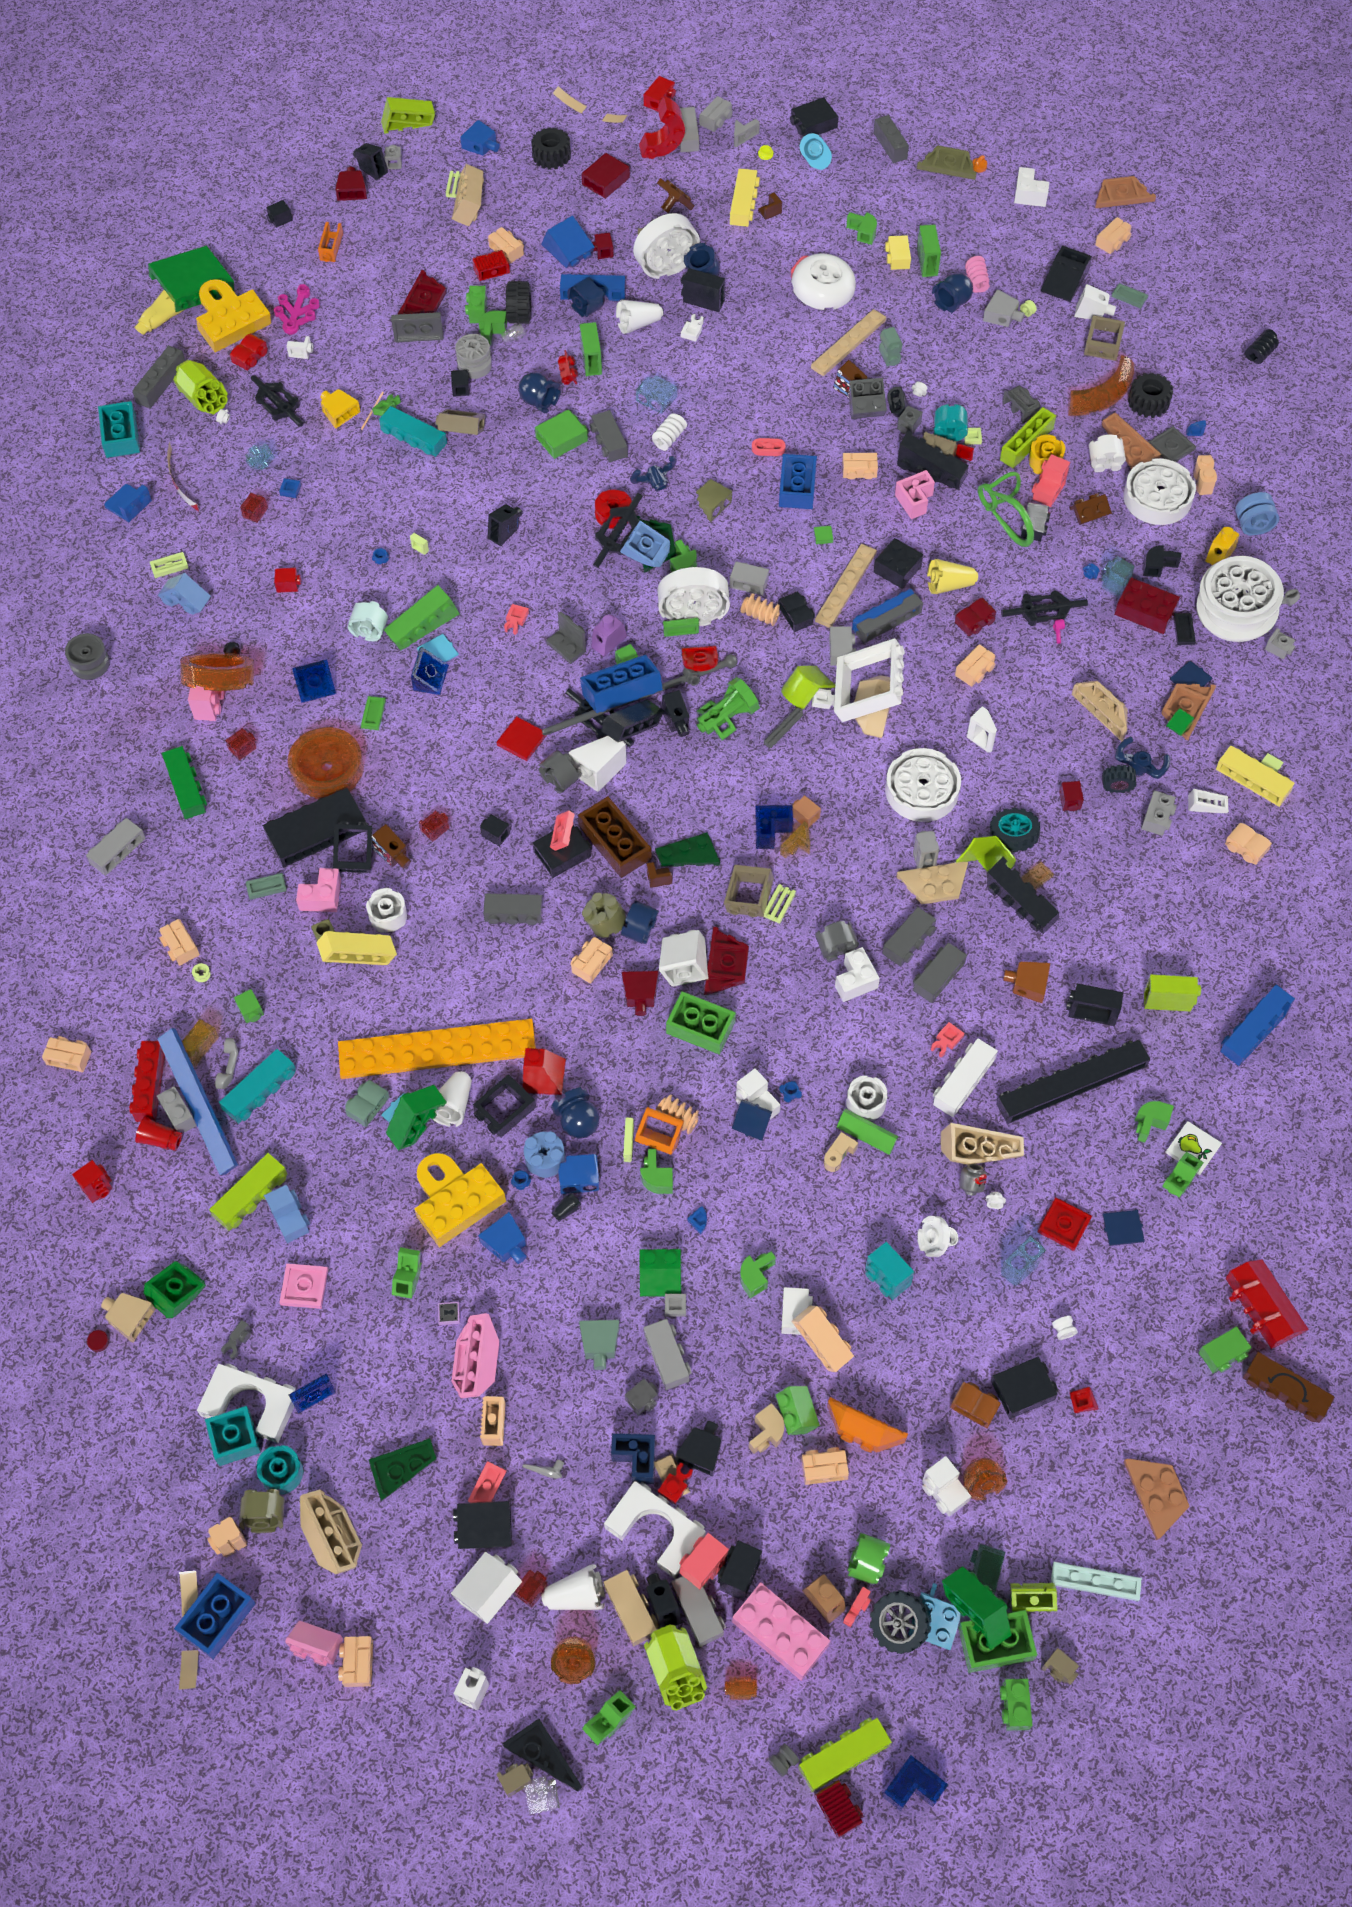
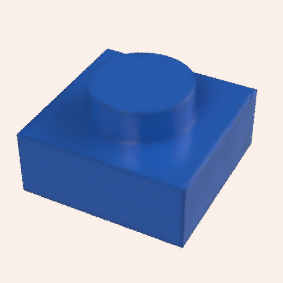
[279,478,301,498]

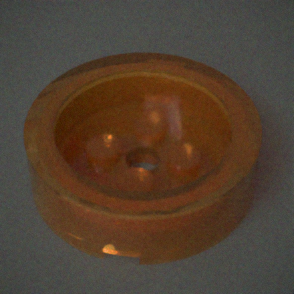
[180,652,254,691]
[288,727,364,799]

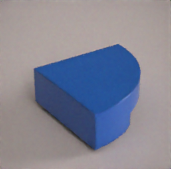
[1186,420,1206,436]
[687,1206,707,1235]

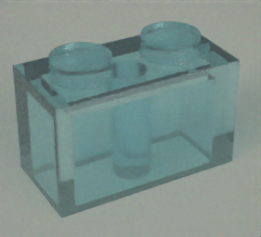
[1102,556,1135,598]

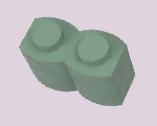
[879,327,903,366]
[345,1080,389,1127]

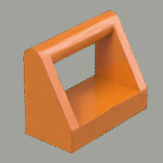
[634,1107,684,1155]

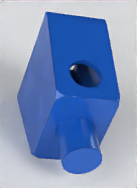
[460,120,500,156]
[478,1212,527,1264]

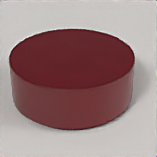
[87,1330,109,1352]

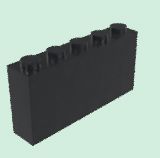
[262,788,366,868]

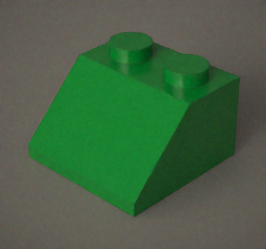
[639,1249,681,1297]

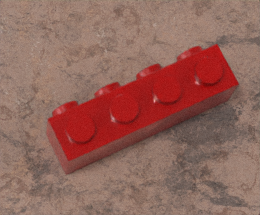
[129,1041,165,1122]

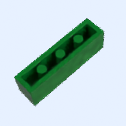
[162,746,207,819]

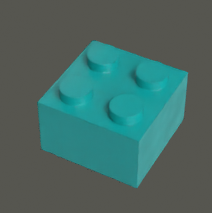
[865,1241,914,1300]
[205,1406,261,1466]

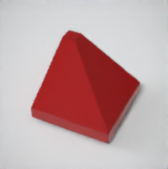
[956,444,974,461]
[1069,1387,1099,1413]

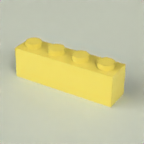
[730,169,760,227]
[1216,746,1295,807]
[316,931,397,965]

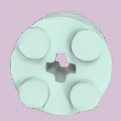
[348,601,388,641]

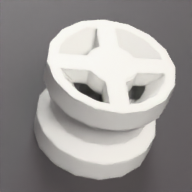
[1052,1316,1078,1340]

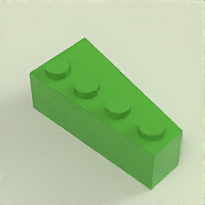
[384,585,460,651]

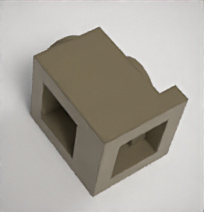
[1041,1648,1079,1685]
[496,1763,534,1798]

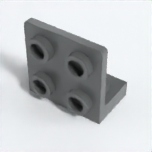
[546,611,586,664]

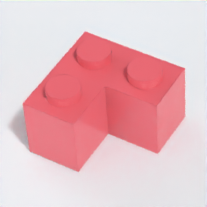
[1032,454,1070,507]
[679,1533,729,1590]

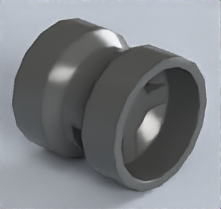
[768,1743,800,1777]

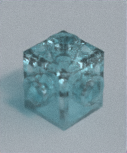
[245,443,275,470]

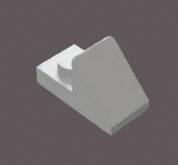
[734,119,760,147]

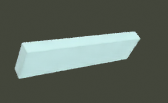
[1051,1562,1142,1601]

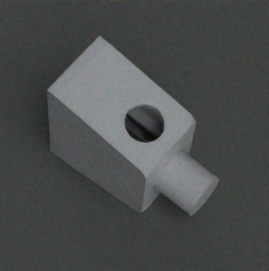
[983,289,1025,327]

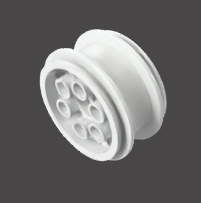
[1196,556,1284,642]

